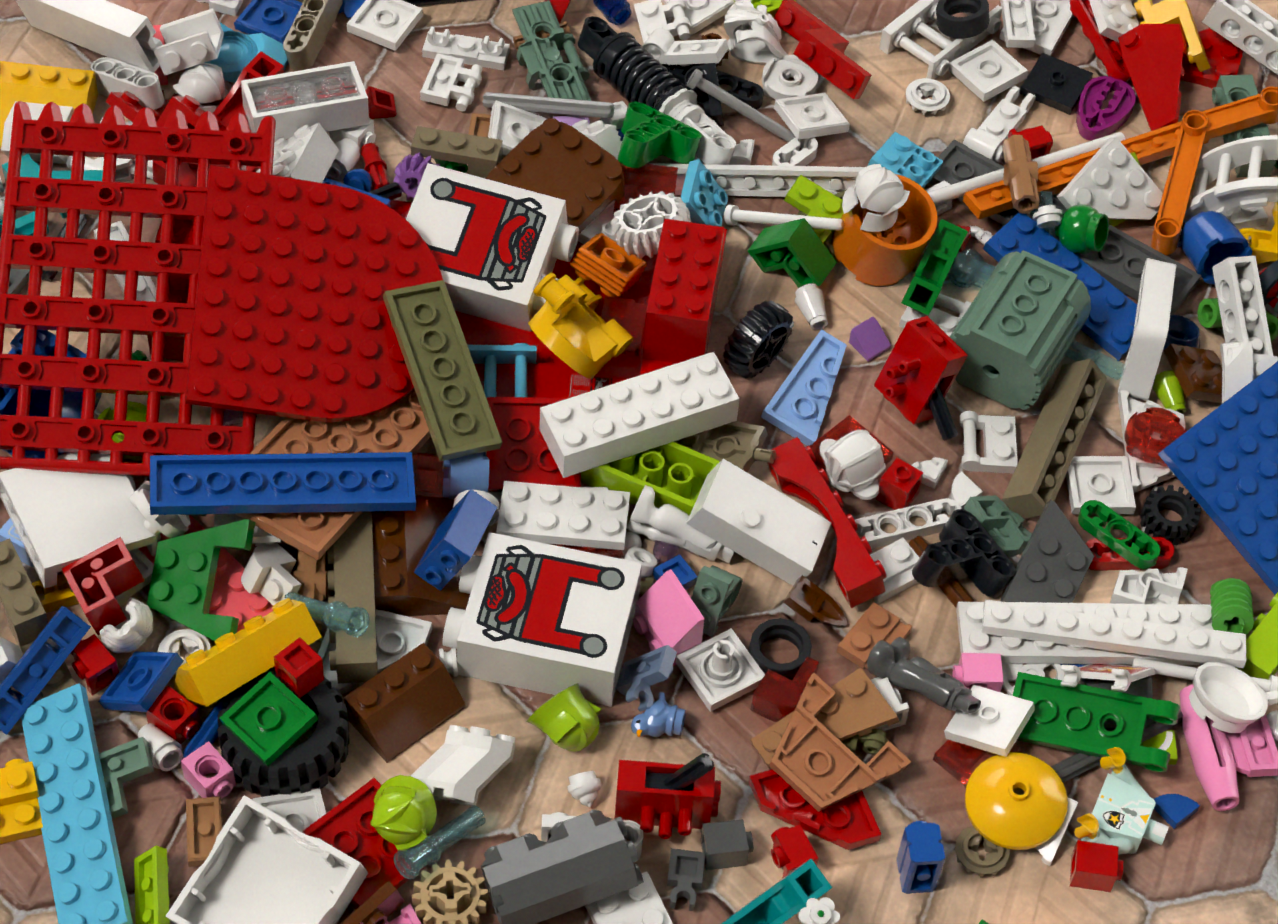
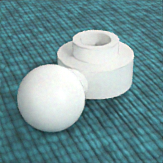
[618,531,657,578]

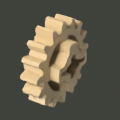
[412,859,488,924]

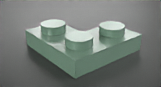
[99,737,154,819]

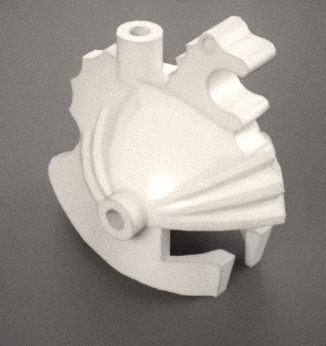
[724,0,788,65]

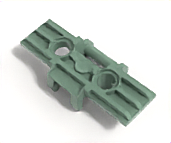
[512,0,591,101]

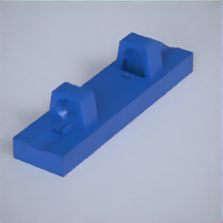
[0,606,91,735]

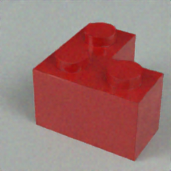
[61,537,145,635]

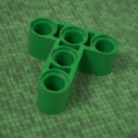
[617,102,702,168]

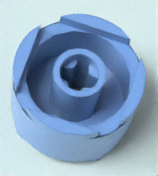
[441,452,489,500]

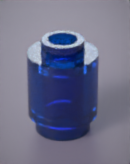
[593,0,632,25]

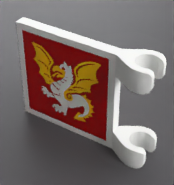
[1061,664,1155,692]

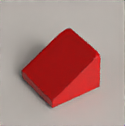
[365,86,397,119]

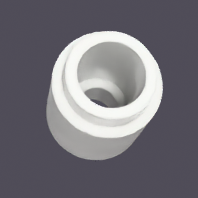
[963,128,1004,163]
[326,139,361,181]

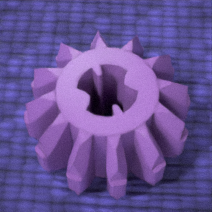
[393,152,440,201]

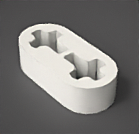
[772,137,818,166]

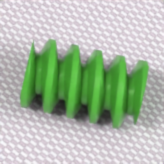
[1210,578,1254,634]

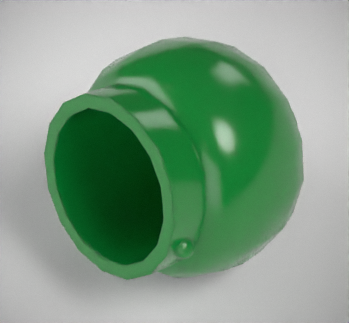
[1055,204,1109,254]

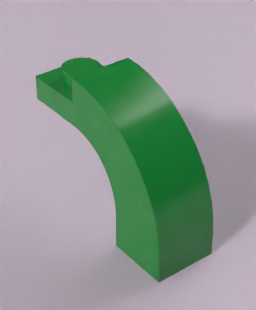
[901,218,968,316]

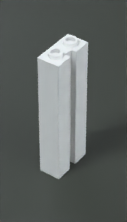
[15,0,163,73]

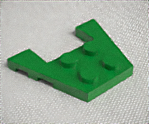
[147,519,256,641]

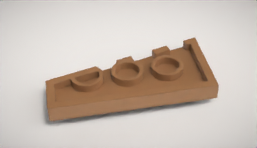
[750,668,899,770]

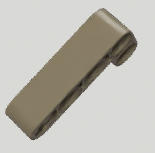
[283,0,343,71]

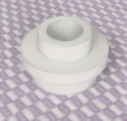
[1033,205,1063,228]

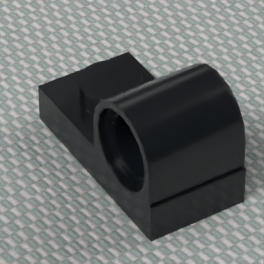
[684,63,724,126]

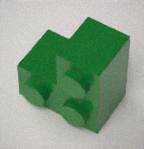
[747,218,837,288]

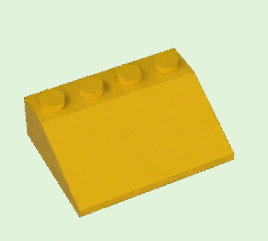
[0,61,99,156]
[173,598,322,707]

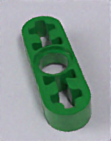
[1078,500,1160,569]

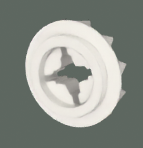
[905,78,950,115]
[158,629,211,674]

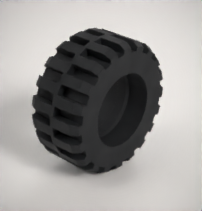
[217,666,350,797]

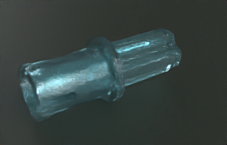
[1065,339,1125,380]

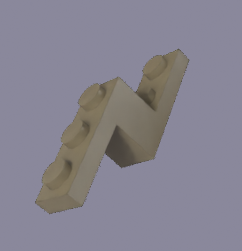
[411,126,503,178]
[0,538,76,698]

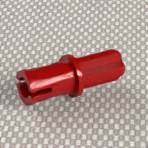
[360,143,390,190]

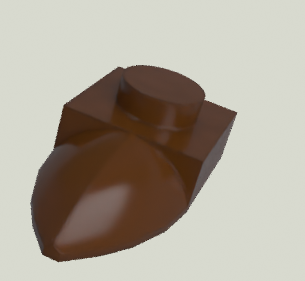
[783,575,848,626]

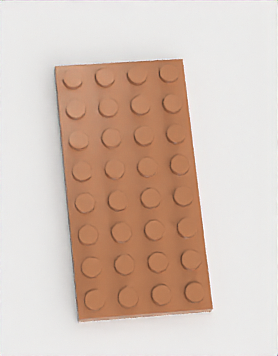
[235,389,431,560]

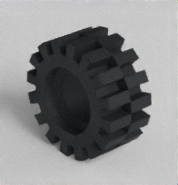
[1140,485,1201,546]

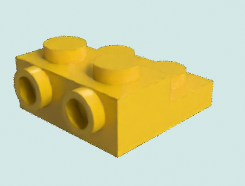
[0,759,43,844]

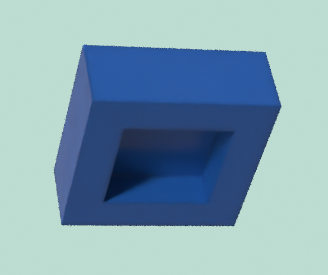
[653,554,698,590]

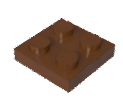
[1163,344,1222,403]

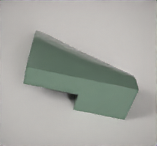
[963,495,1032,557]

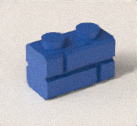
[896,821,945,894]

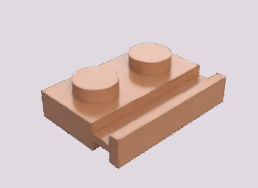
[836,602,912,677]

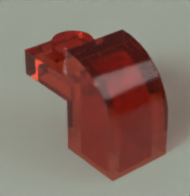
[751,656,819,722]

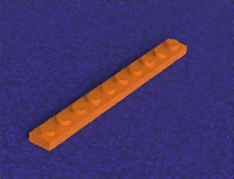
[963,121,1209,220]

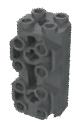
[480,810,644,924]

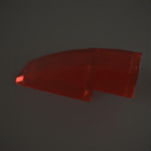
[412,452,444,498]

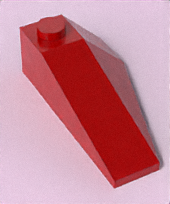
[1118,24,1187,131]

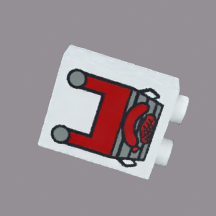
[406,163,579,332]
[443,532,642,707]

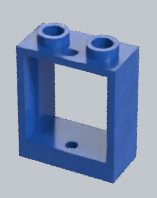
[414,489,497,591]

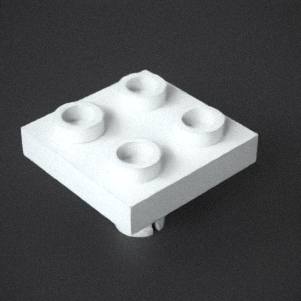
[675,628,767,712]

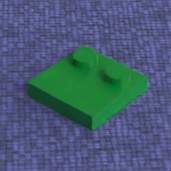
[219,672,318,767]

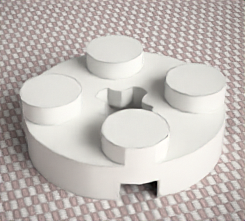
[762,55,818,100]
[129,481,191,538]

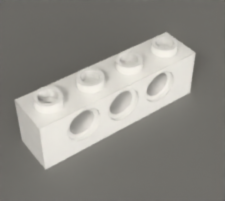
[1202,0,1278,75]
[1212,256,1273,356]

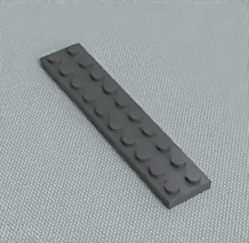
[928,139,1202,315]

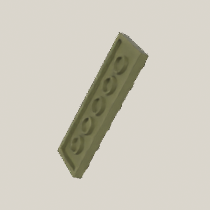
[383,280,502,461]

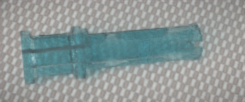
[284,592,369,637]
[394,805,486,879]

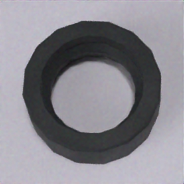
[936,0,990,39]
[749,618,812,684]

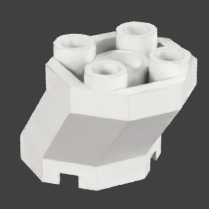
[411,725,516,806]

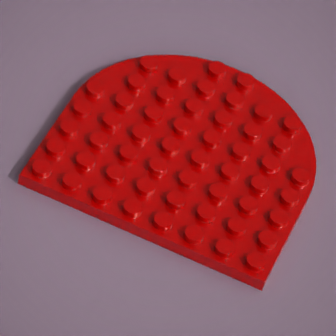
[185,165,443,422]

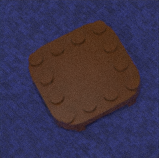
[485,118,625,244]

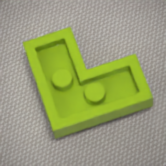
[784,175,844,244]

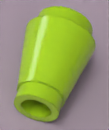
[1152,370,1187,414]

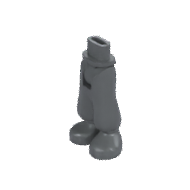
[867,637,981,714]

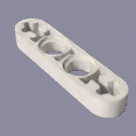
[855,498,961,549]

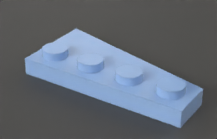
[761,329,847,449]

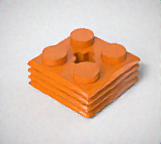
[570,233,647,297]

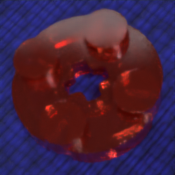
[1124,407,1187,467]

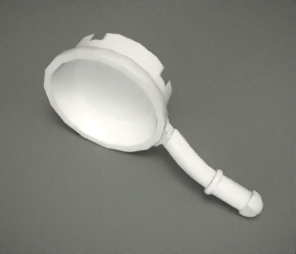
[1189,662,1278,733]

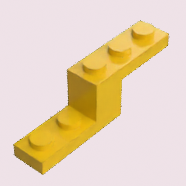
[1134,0,1211,72]

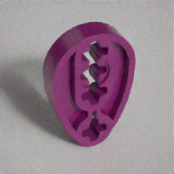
[1076,76,1136,141]

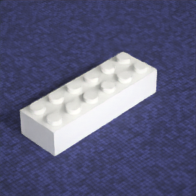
[539,352,740,478]

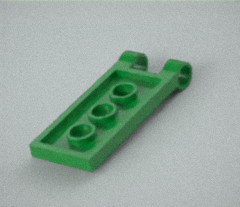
[1013,672,1180,772]

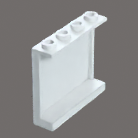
[0,453,161,589]

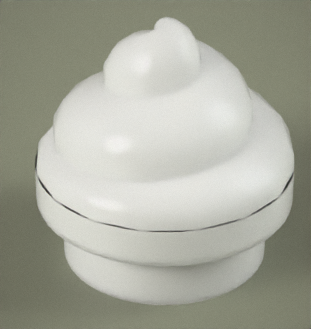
[567,771,602,807]

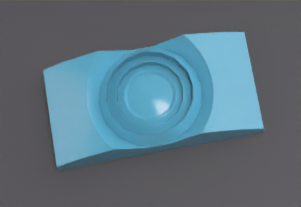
[185,22,289,83]

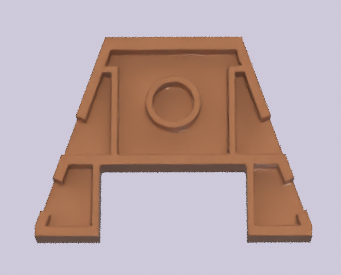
[769,673,912,812]

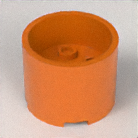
[832,174,937,286]

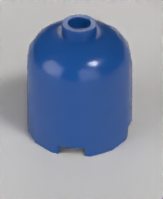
[1180,211,1252,284]

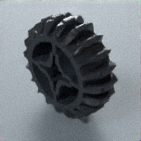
[723,300,794,379]

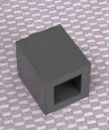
[700,819,754,870]

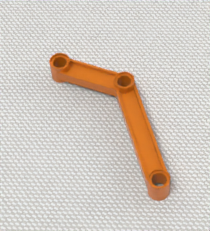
[1151,86,1278,255]

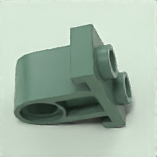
[691,565,743,637]

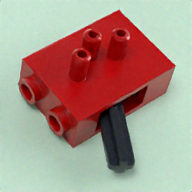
[874,316,968,441]
[615,753,721,839]

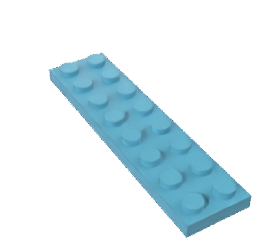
[21,683,133,924]

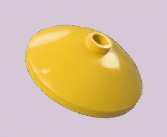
[965,752,1068,850]

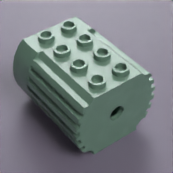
[950,250,1091,410]

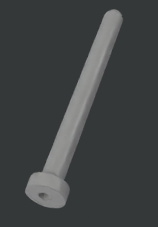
[686,69,795,142]

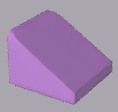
[849,317,891,362]

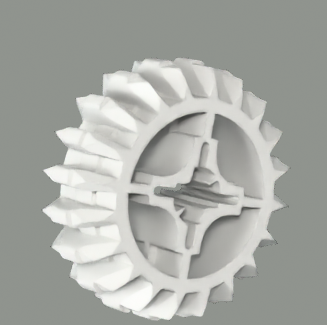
[611,191,691,259]

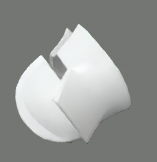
[173,63,229,113]
[842,164,910,232]

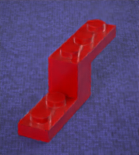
[774,0,872,100]
[105,91,226,131]

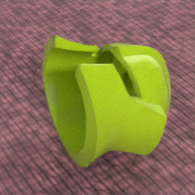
[526,683,602,752]
[370,775,437,851]

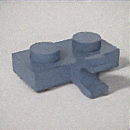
[615,645,677,712]

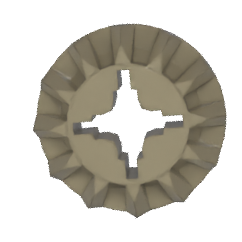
[954,826,1010,878]

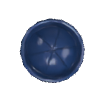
[1163,314,1200,351]

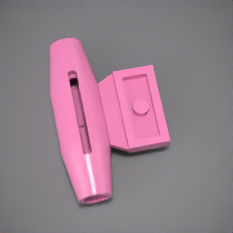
[1179,685,1278,811]

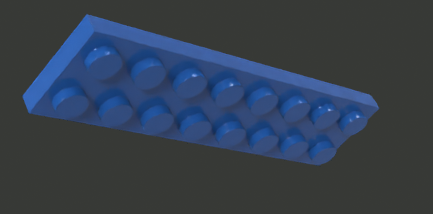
[150,452,416,515]

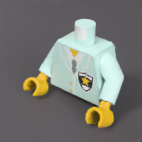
[1074,747,1169,855]

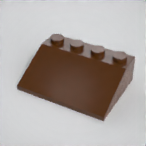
[372,491,470,616]

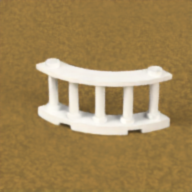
[1184,135,1278,222]

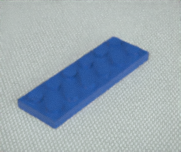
[983,213,1137,361]

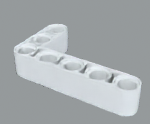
[1118,258,1176,401]

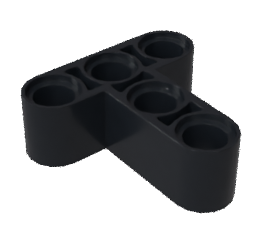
[912,509,1016,598]

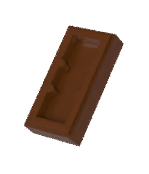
[341,881,405,924]

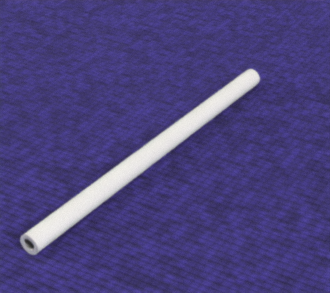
[927,132,1126,205]

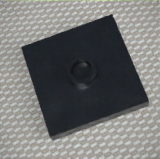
[1019,53,1093,114]

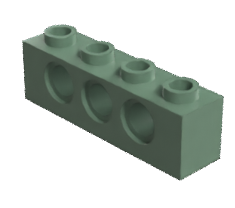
[1212,75,1276,178]

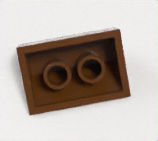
[344,643,466,763]

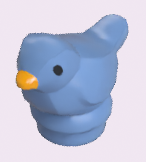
[631,692,686,737]

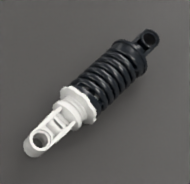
[578,16,736,165]

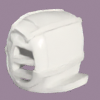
[819,430,886,500]

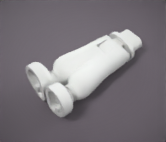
[626,485,734,563]

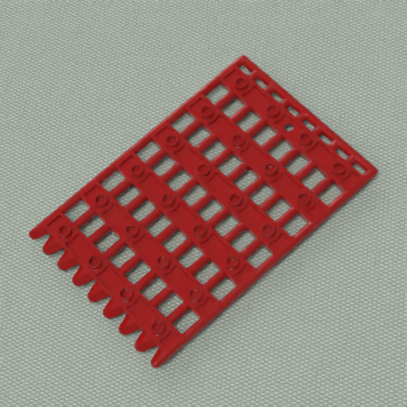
[0,101,276,476]

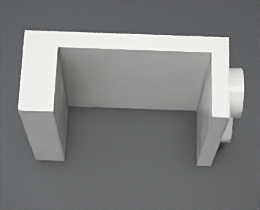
[153,8,224,76]

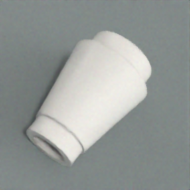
[795,284,828,330]
[138,723,183,771]

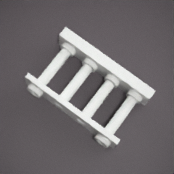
[879,0,1002,79]

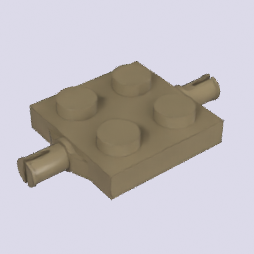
[677,421,776,473]

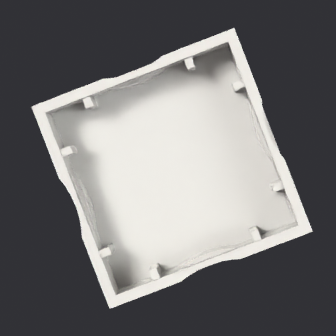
[166,795,368,924]

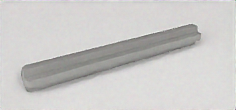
[483,92,615,118]

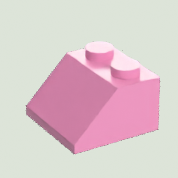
[632,569,705,666]

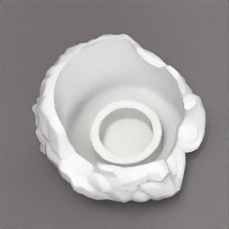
[99,597,153,653]

